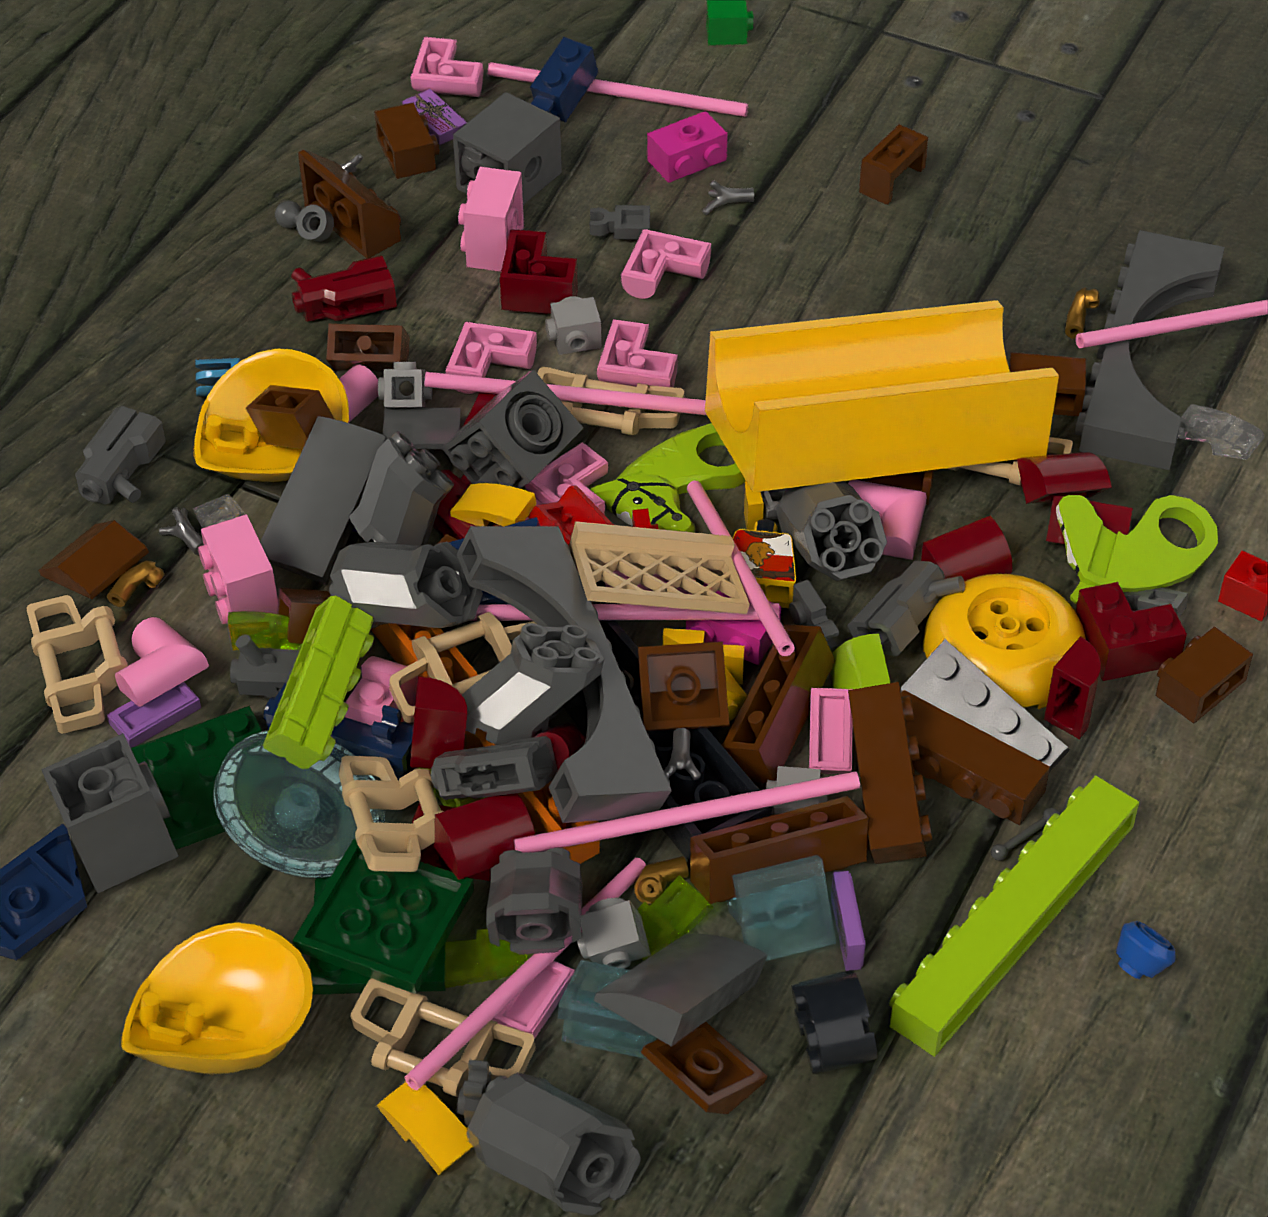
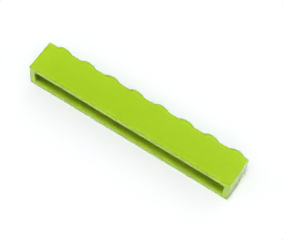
[889,775,1139,1057]

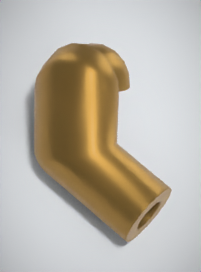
[1065,288,1100,339]
[107,561,164,607]
[634,856,689,904]

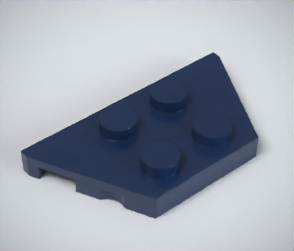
[0,824,87,960]

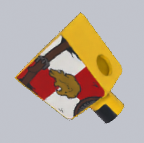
[733,519,796,608]

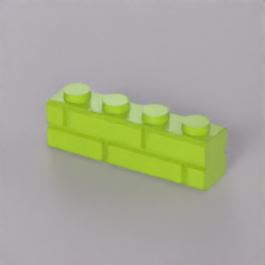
[263,596,374,769]

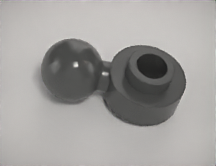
[275,200,334,242]

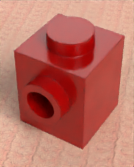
[1218,550,1268,622]

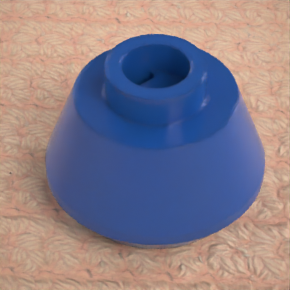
[1116,921,1175,979]

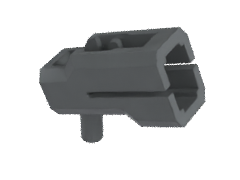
[75,406,166,504]
[847,561,965,656]
[230,634,347,702]
[431,736,558,800]

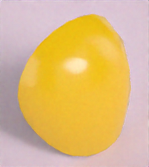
[194,349,349,482]
[121,922,313,1075]

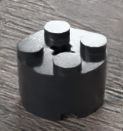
[791,969,877,1074]

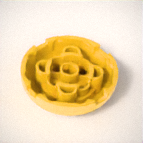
[923,574,1086,709]

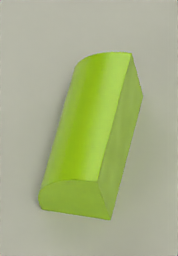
[830,633,890,689]

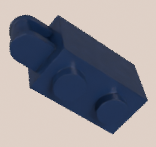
[530,37,599,122]

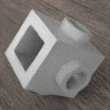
[378,362,432,408]

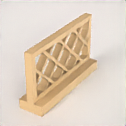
[569,521,750,614]

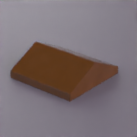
[38,520,149,599]
[638,642,730,732]
[641,1022,767,1114]

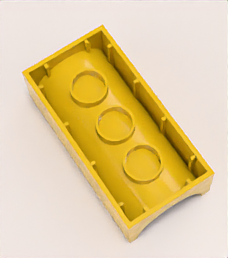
[705,300,1059,492]

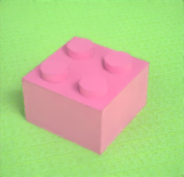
[458,167,524,272]
[198,514,278,637]

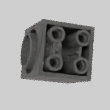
[453,92,562,205]
[442,369,583,488]
[41,733,179,894]

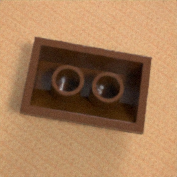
[298,149,401,259]

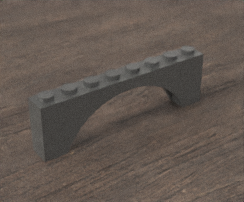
[1075,230,1225,470]
[457,526,672,823]

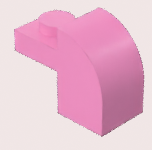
[345,656,418,726]

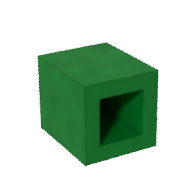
[706,0,753,45]

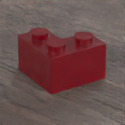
[500,229,578,314]
[1075,582,1187,681]

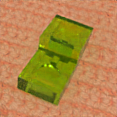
[228,611,302,651]
[637,875,714,961]
[445,929,528,988]

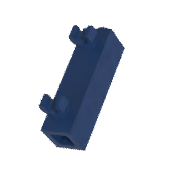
[264,683,415,781]

